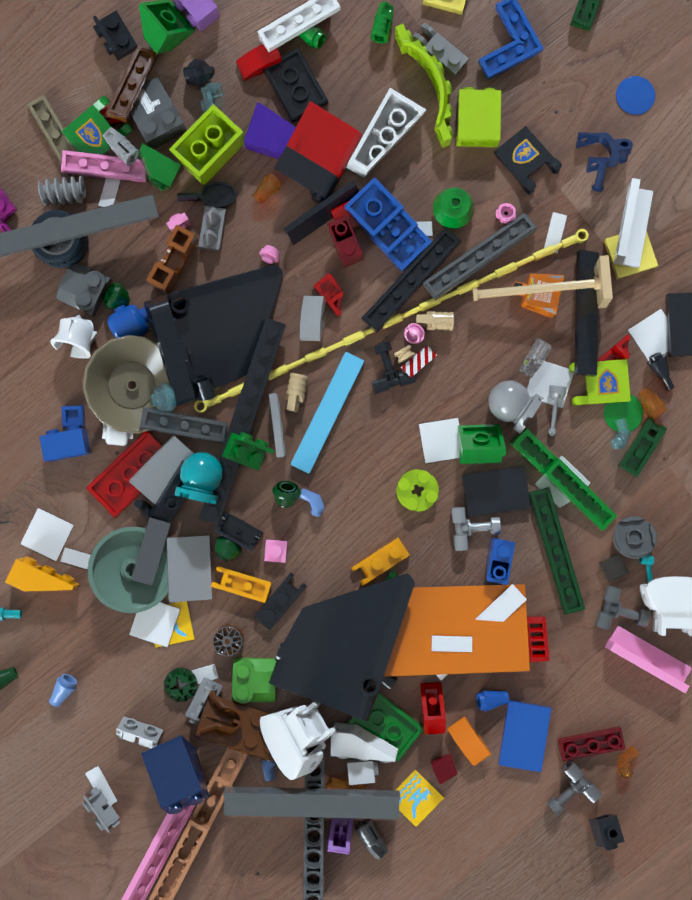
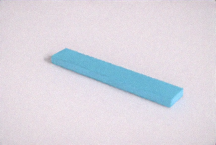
[290,352,364,474]

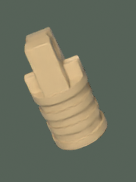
[415,311,454,331]
[285,373,309,413]

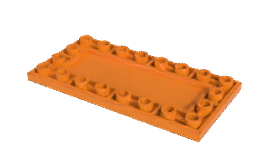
[355,584,530,676]

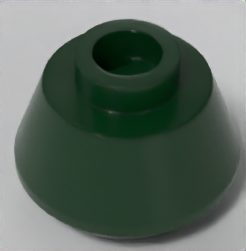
[103,282,131,310]
[272,481,301,508]
[214,535,242,562]

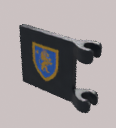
[494,126,562,195]

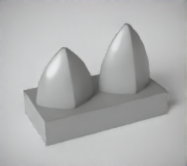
[198,206,227,252]

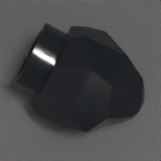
[183,59,215,87]

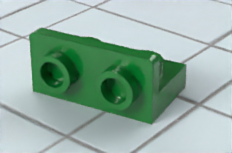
[222,432,274,471]

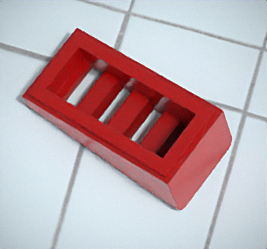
[527,616,550,662]

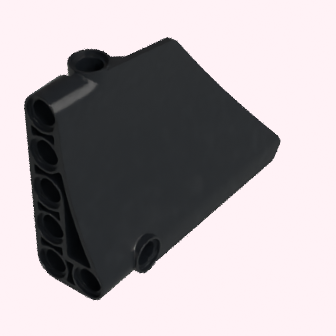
[144,264,283,406]
[269,574,415,721]

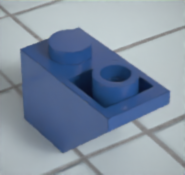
[486,537,515,585]

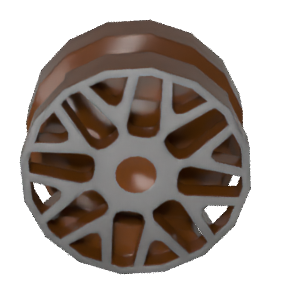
[213,624,244,656]

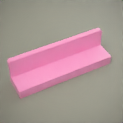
[605,626,691,694]

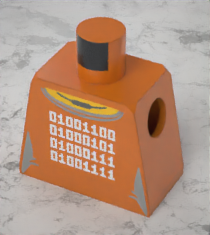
[512,274,564,318]

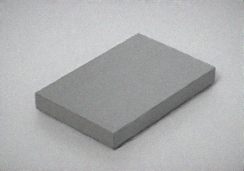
[129,435,194,504]
[166,535,212,603]

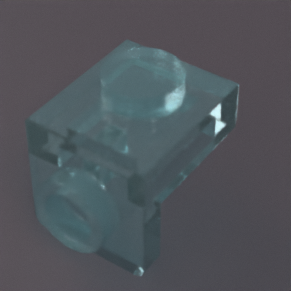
[200,83,224,113]

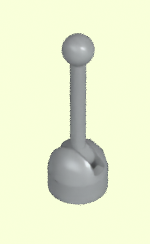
[548,385,567,436]

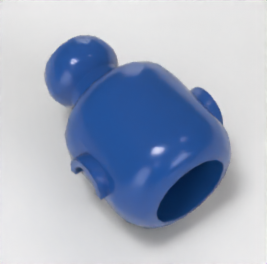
[107,305,150,338]

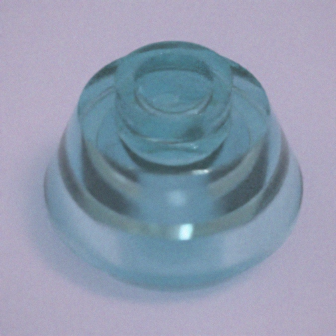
[150,383,176,412]

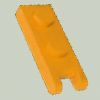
[351,537,410,586]
[211,566,272,603]

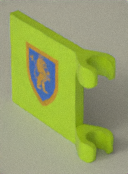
[569,359,631,406]

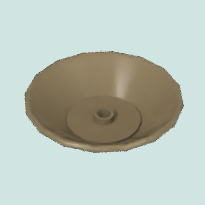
[83,335,177,434]

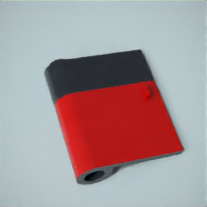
[274,101,362,203]

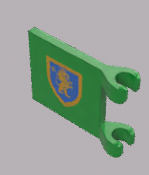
[61,96,133,155]

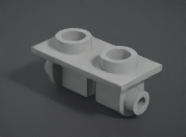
[185,677,223,724]
[116,716,163,749]
[82,787,120,833]

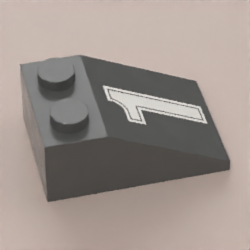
[131,77,187,150]

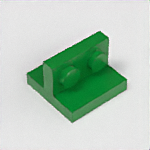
[458,424,506,464]

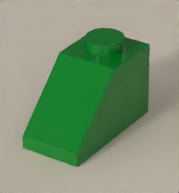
[139,143,181,191]

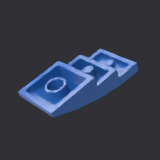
[344,177,432,272]

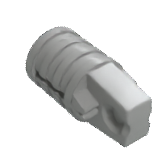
[102,127,140,166]

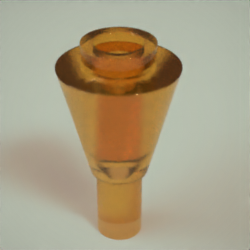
[326,777,366,790]

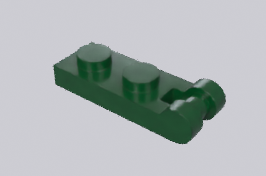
[618,416,667,477]

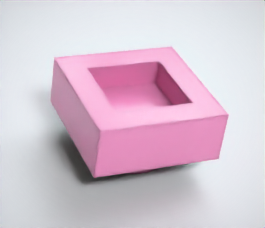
[166,213,192,232]
[264,539,288,563]

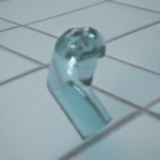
[610,418,630,449]

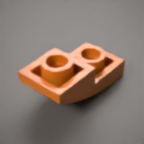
[447,717,491,766]

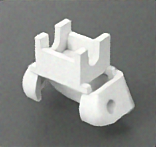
[640,576,692,637]
[260,701,336,780]

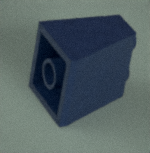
[141,735,209,814]

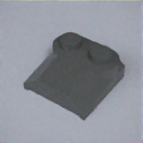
[56,263,112,317]

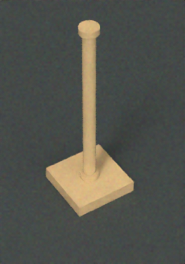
[473,255,613,309]

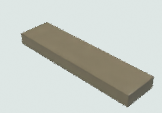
[26,94,78,177]

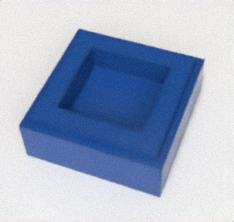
[61,405,85,428]

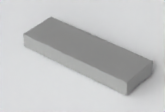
[269,393,286,458]

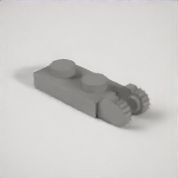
[412,23,469,77]

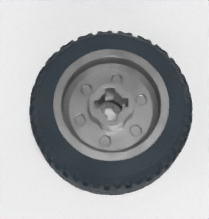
[32,210,89,268]

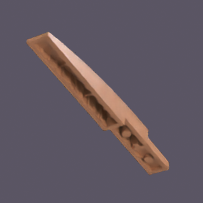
[149,748,248,900]

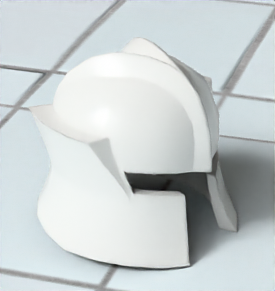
[50,315,98,359]

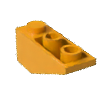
[5,556,80,591]

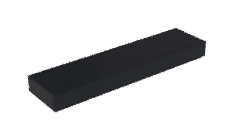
[284,181,359,245]

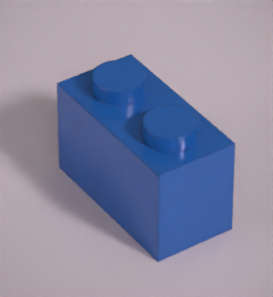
[39,425,91,462]

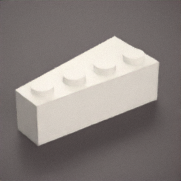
[346,88,426,178]

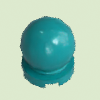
[174,452,223,504]

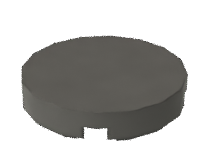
[613,516,657,559]

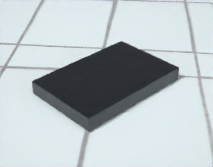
[263,47,329,123]
[666,293,692,357]
[461,466,531,517]

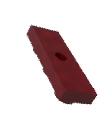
[557,726,626,761]

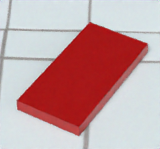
[86,431,163,518]

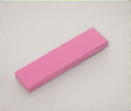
[61,150,147,183]

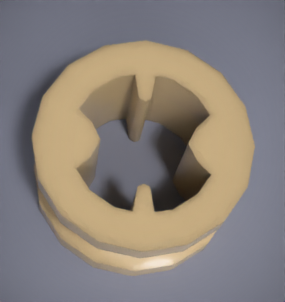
[394,345,415,364]

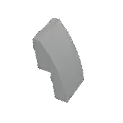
[300,296,326,341]

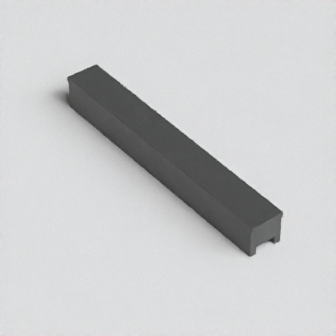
[223,786,400,819]

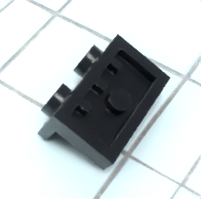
[92,10,138,61]

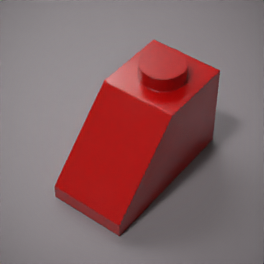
[420,682,446,735]

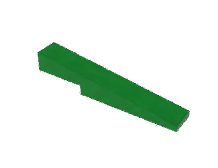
[508,428,617,531]

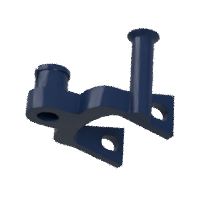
[576,132,633,192]

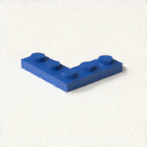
[478,0,544,80]

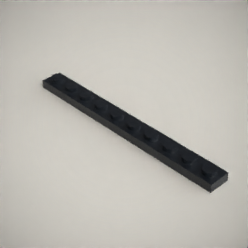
[199,318,286,525]

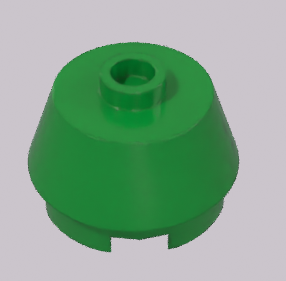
[433,187,474,228]

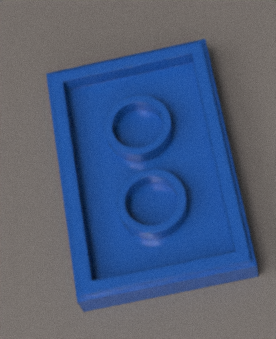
[498,700,551,772]

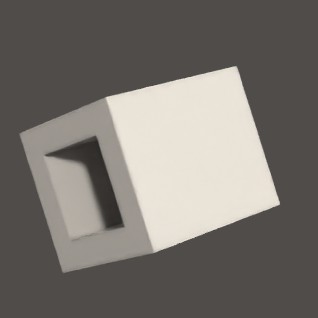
[347,758,379,785]

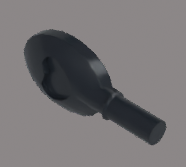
[177,182,237,208]

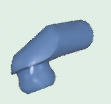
[299,488,325,517]
[262,760,276,781]

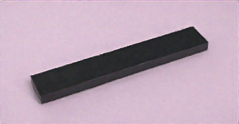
[361,228,461,333]
[574,250,599,377]

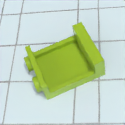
[456,87,501,147]

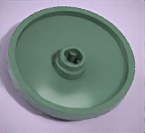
[87,527,168,613]

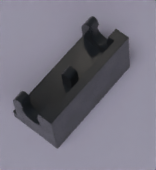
[214,512,264,552]

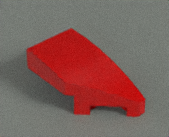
[313,273,343,316]

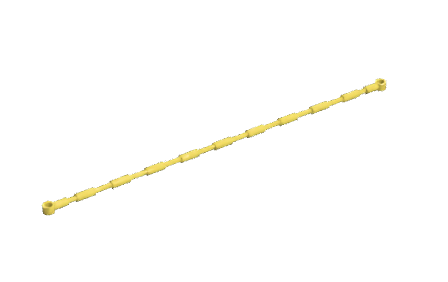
[194,229,589,413]

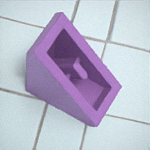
[327,818,353,854]

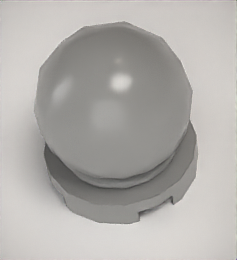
[488,380,544,434]

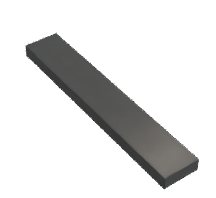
[423,212,537,301]

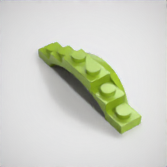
[395,24,453,148]

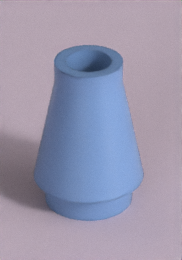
[49,674,77,707]

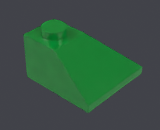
[139,0,195,54]

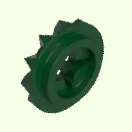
[164,668,198,702]

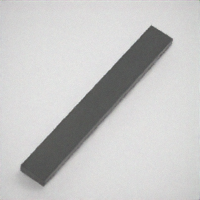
[0,195,159,257]

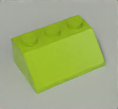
[169,104,245,186]

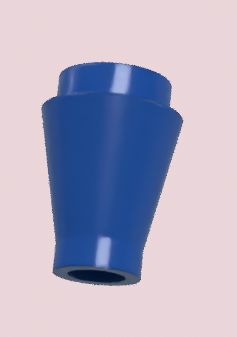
[476,690,509,712]

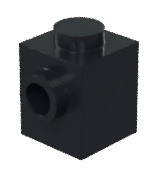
[589,814,625,850]

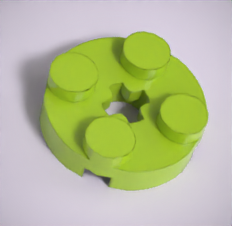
[396,469,439,512]

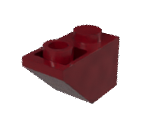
[327,216,363,268]

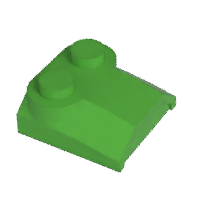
[232,657,276,704]

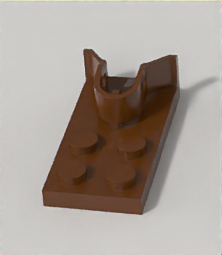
[194,690,276,764]

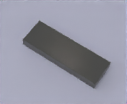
[130,518,170,586]

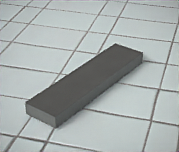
[139,407,228,443]

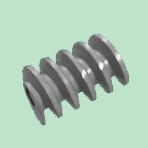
[38,176,86,206]

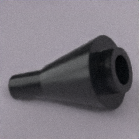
[646,352,675,391]

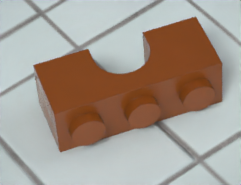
[146,224,199,295]

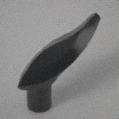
[134,499,158,521]

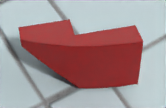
[597,334,630,361]

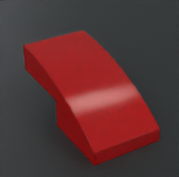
[236,44,282,81]

